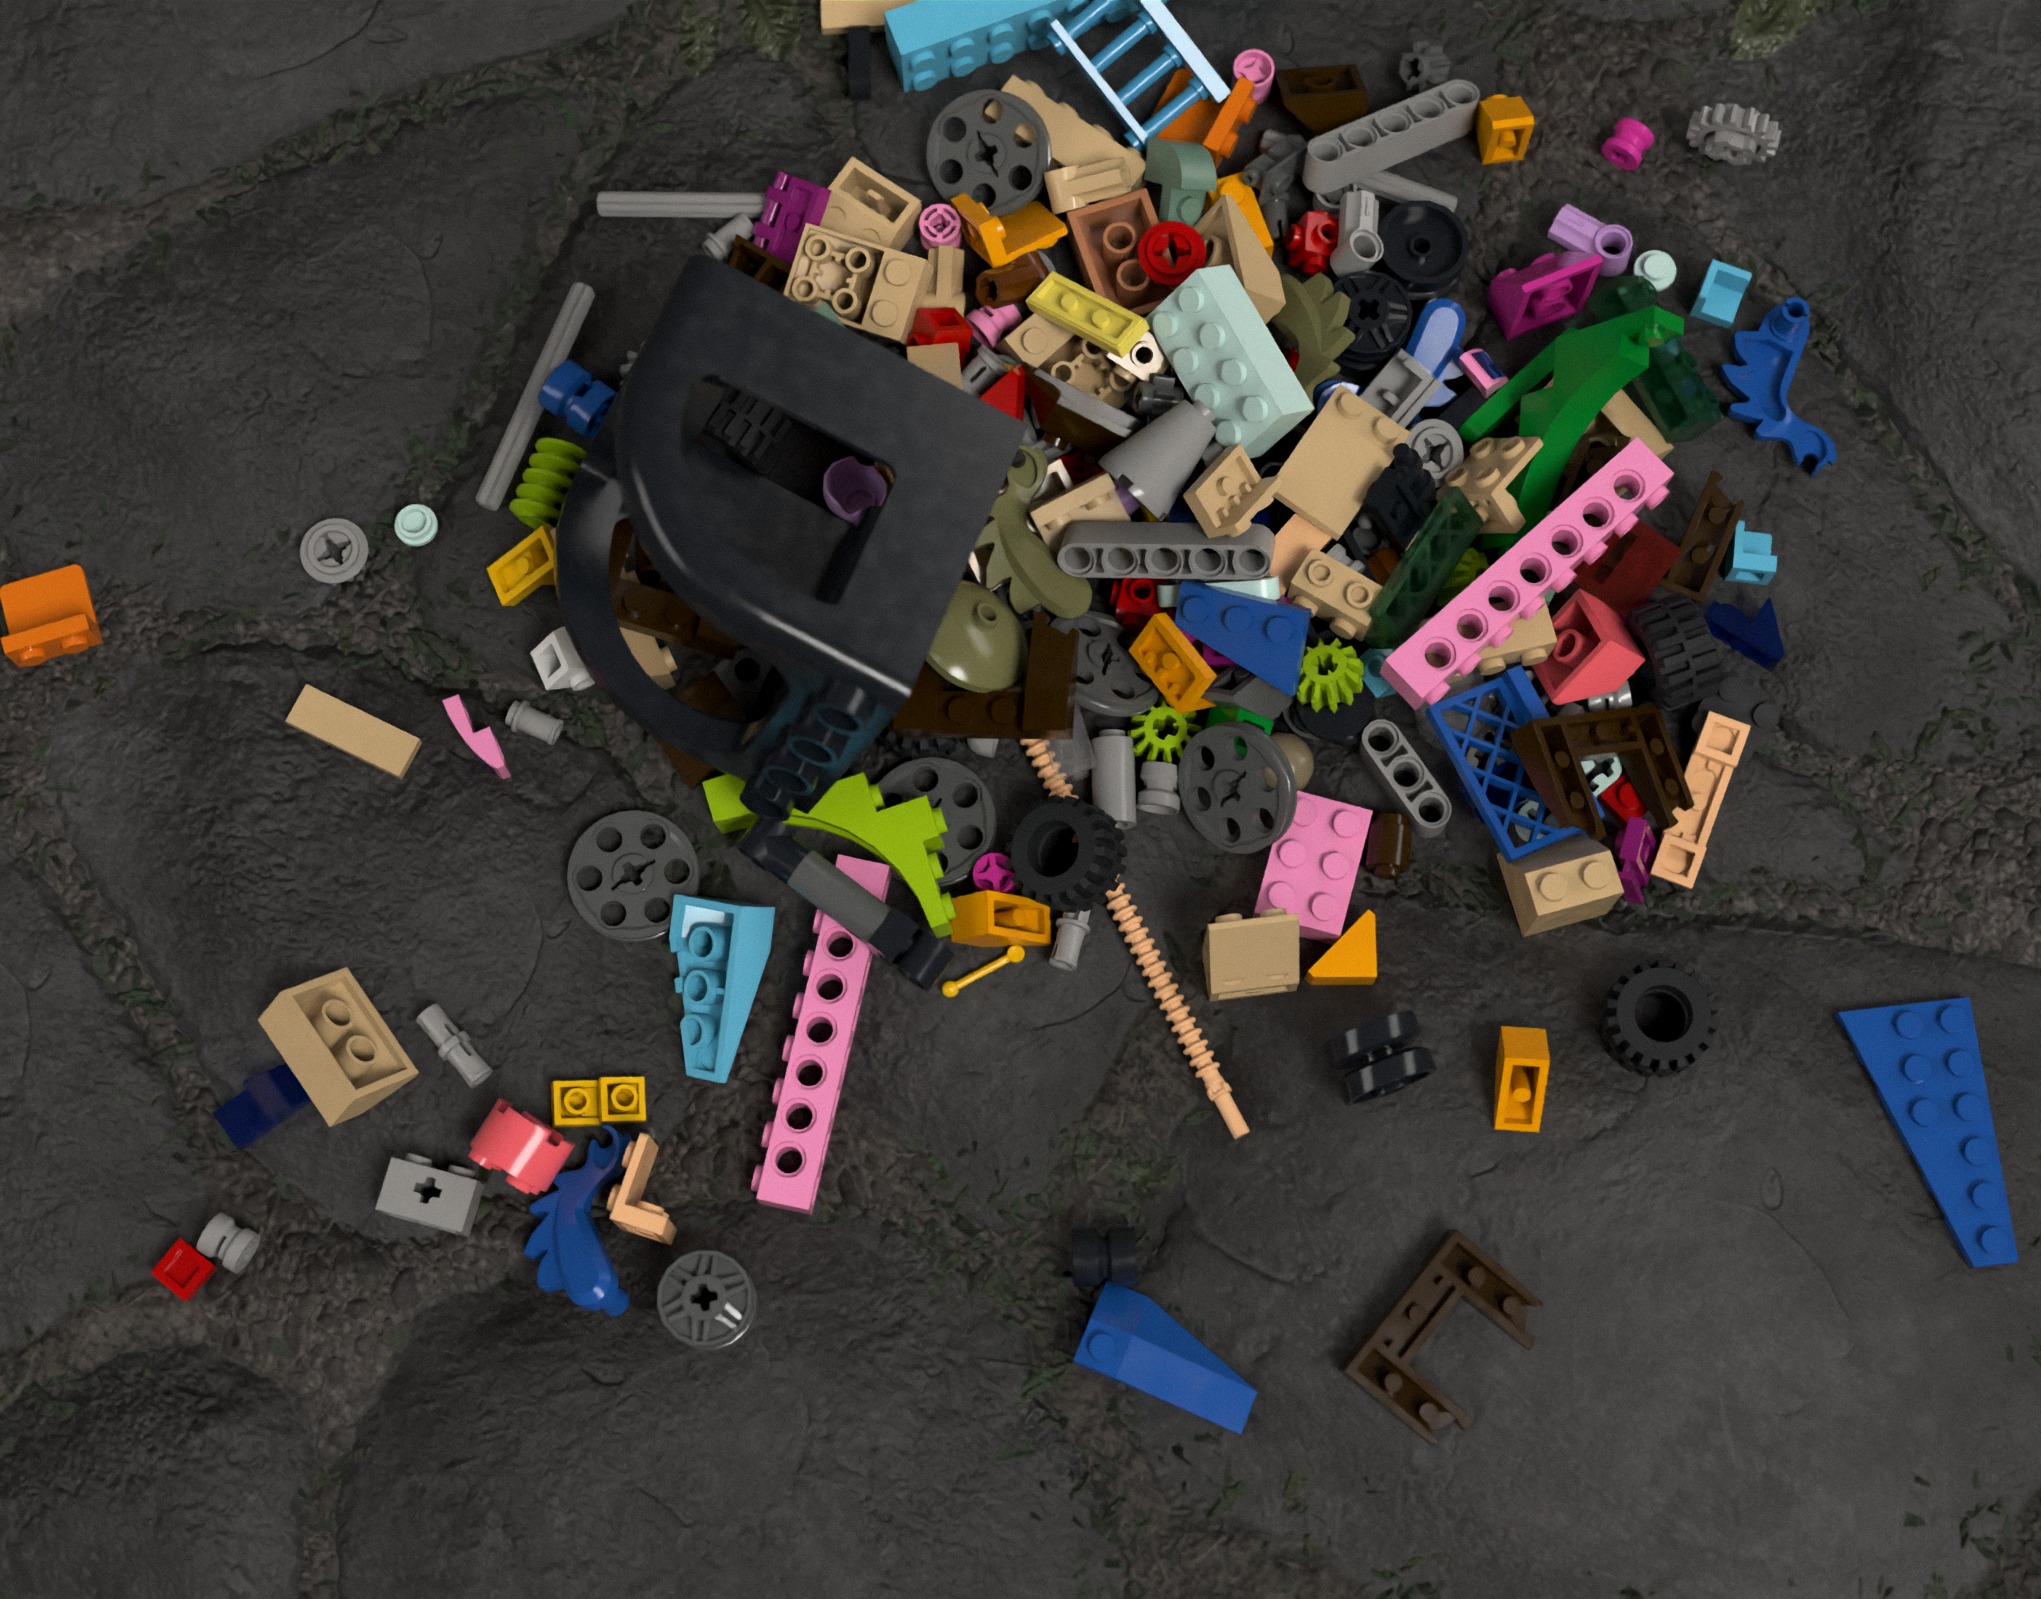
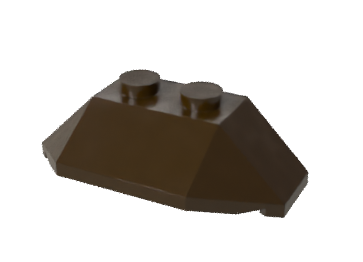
[1020,362,1147,471]

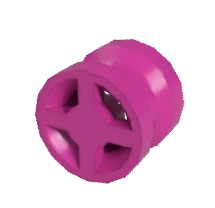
[1601,118,1655,170]
[973,853,1016,894]

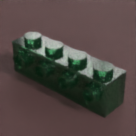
[1587,275,1724,444]

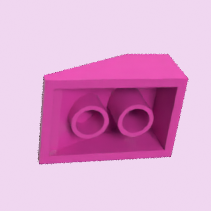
[1486,251,1603,341]

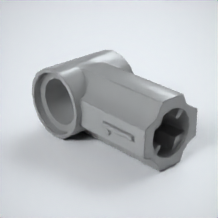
[1330,190,1384,278]

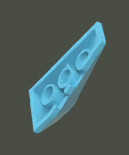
[669,894,775,1083]

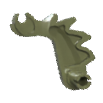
[1270,272,1355,433]
[974,445,1092,621]

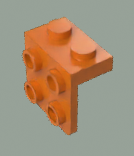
[1151,69,1258,170]
[0,564,103,668]

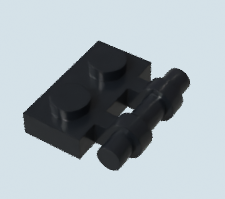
[1363,443,1437,551]

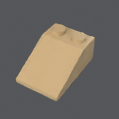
[1177,193,1286,324]
[1272,384,1411,541]

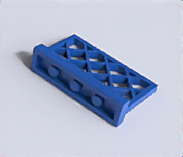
[1424,665,1605,864]

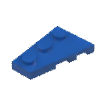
[1175,579,1312,697]

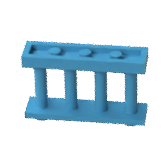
[1045,0,1231,154]

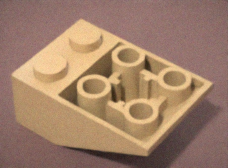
[819,157,922,251]
[783,223,934,348]
[995,312,1145,409]
[1202,908,1299,1002]

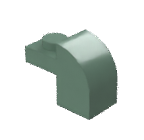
[1144,138,1217,228]

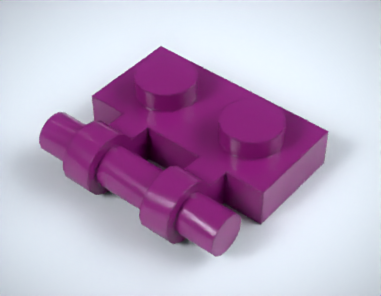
[752,171,832,266]

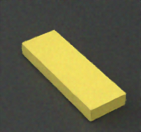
[1025,271,1149,359]

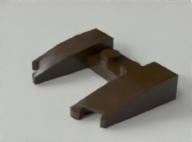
[1553,436,1746,604]
[609,520,739,660]
[892,612,1079,740]
[1509,705,1695,841]
[1337,1229,1543,1444]

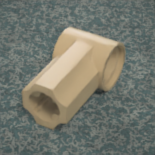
[1044,157,1132,215]
[922,245,966,318]

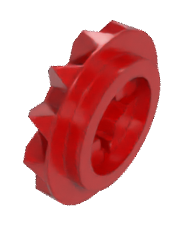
[1138,221,1206,288]

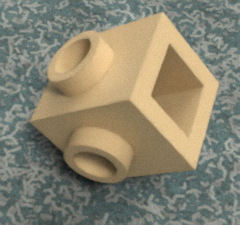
[1100,327,1170,384]

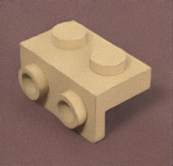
[1183,443,1283,538]
[1287,548,1388,642]

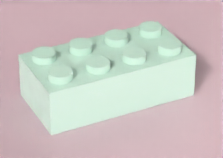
[1145,264,1315,459]

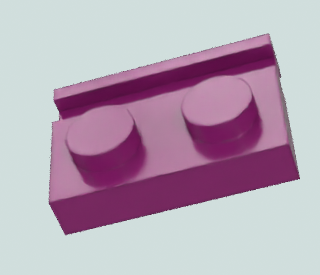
[1615,816,1658,905]

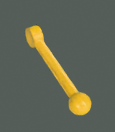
[942,945,1025,998]

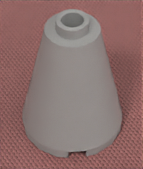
[1097,399,1217,521]

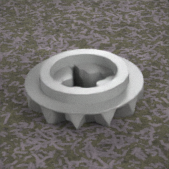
[1405,419,1463,488]
[300,518,370,587]

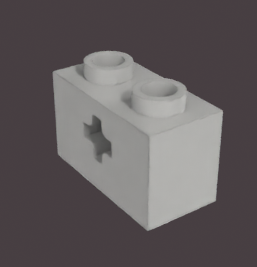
[375,1153,485,1237]

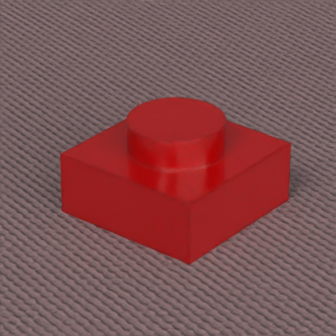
[1597,772,1649,828]
[150,1238,218,1302]

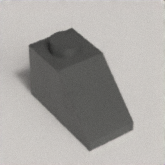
[1201,665,1296,720]

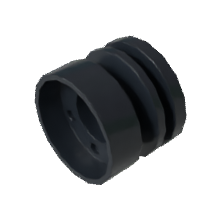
[1333,270,1413,380]

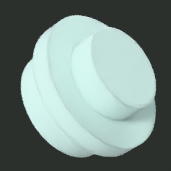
[1633,250,1676,292]
[394,504,438,547]

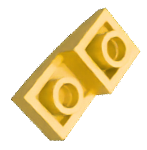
[551,1076,646,1128]

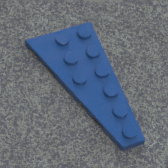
[1835,997,2019,1269]

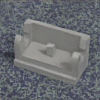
[1358,347,1441,428]

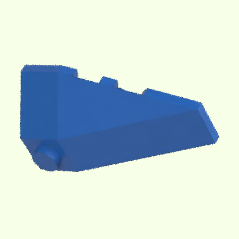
[1073,1280,1257,1435]

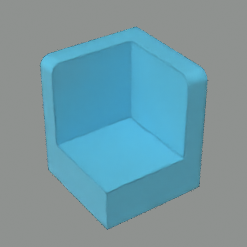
[1690,259,1752,329]
[1724,520,1777,585]

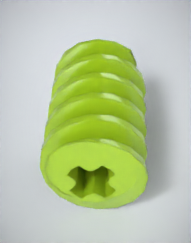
[509,438,586,530]

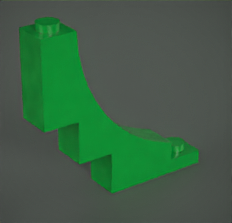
[1481,305,1684,558]

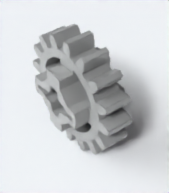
[1686,103,1781,165]

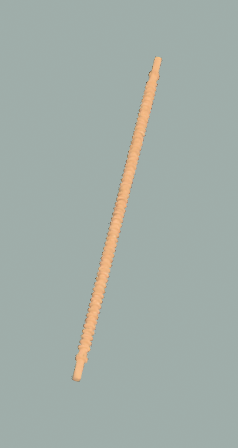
[874,461,1250,1140]

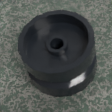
[1369,200,1469,310]
[1322,1010,1437,1106]

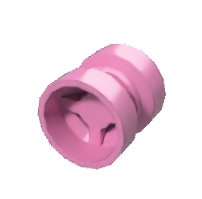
[1231,49,1275,104]
[919,204,962,254]
[964,304,1023,350]

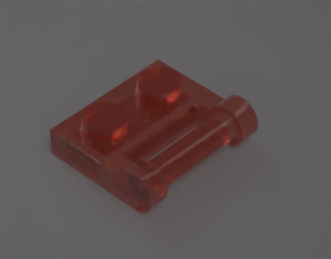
[1573,515,1683,618]

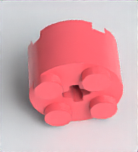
[468,1098,575,1195]

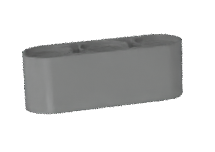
[1358,719,1452,838]

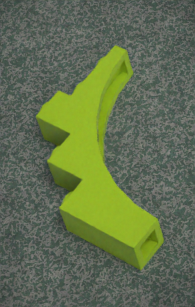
[702,772,957,939]

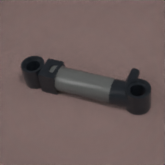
[735,816,956,992]

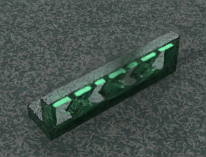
[1363,486,1484,650]

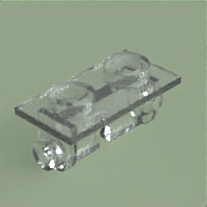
[1044,702,1098,781]

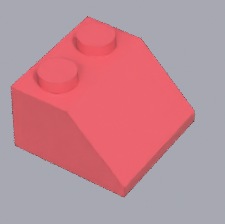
[1531,588,1646,705]

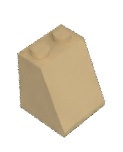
[1497,834,1624,937]

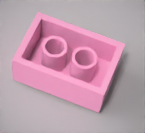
[1252,791,1373,945]

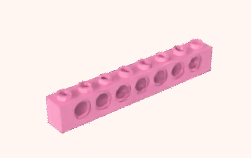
[1379,437,1674,711]
[751,854,891,1215]

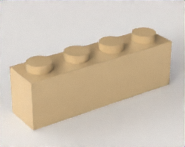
[984,75,1148,203]

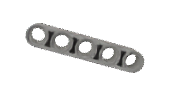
[1302,79,1480,193]
[1057,521,1276,580]

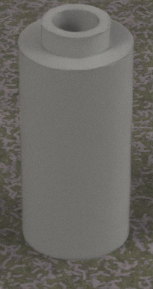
[1091,729,1137,830]

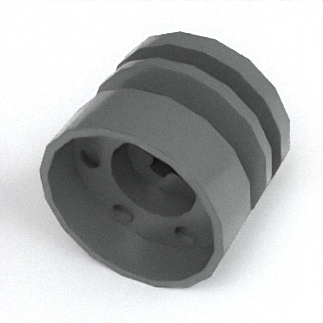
[657,1250,759,1352]

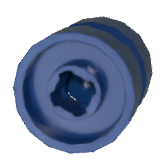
[538,360,617,439]

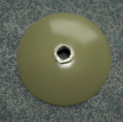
[925,580,1028,693]

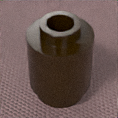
[1365,813,1413,880]

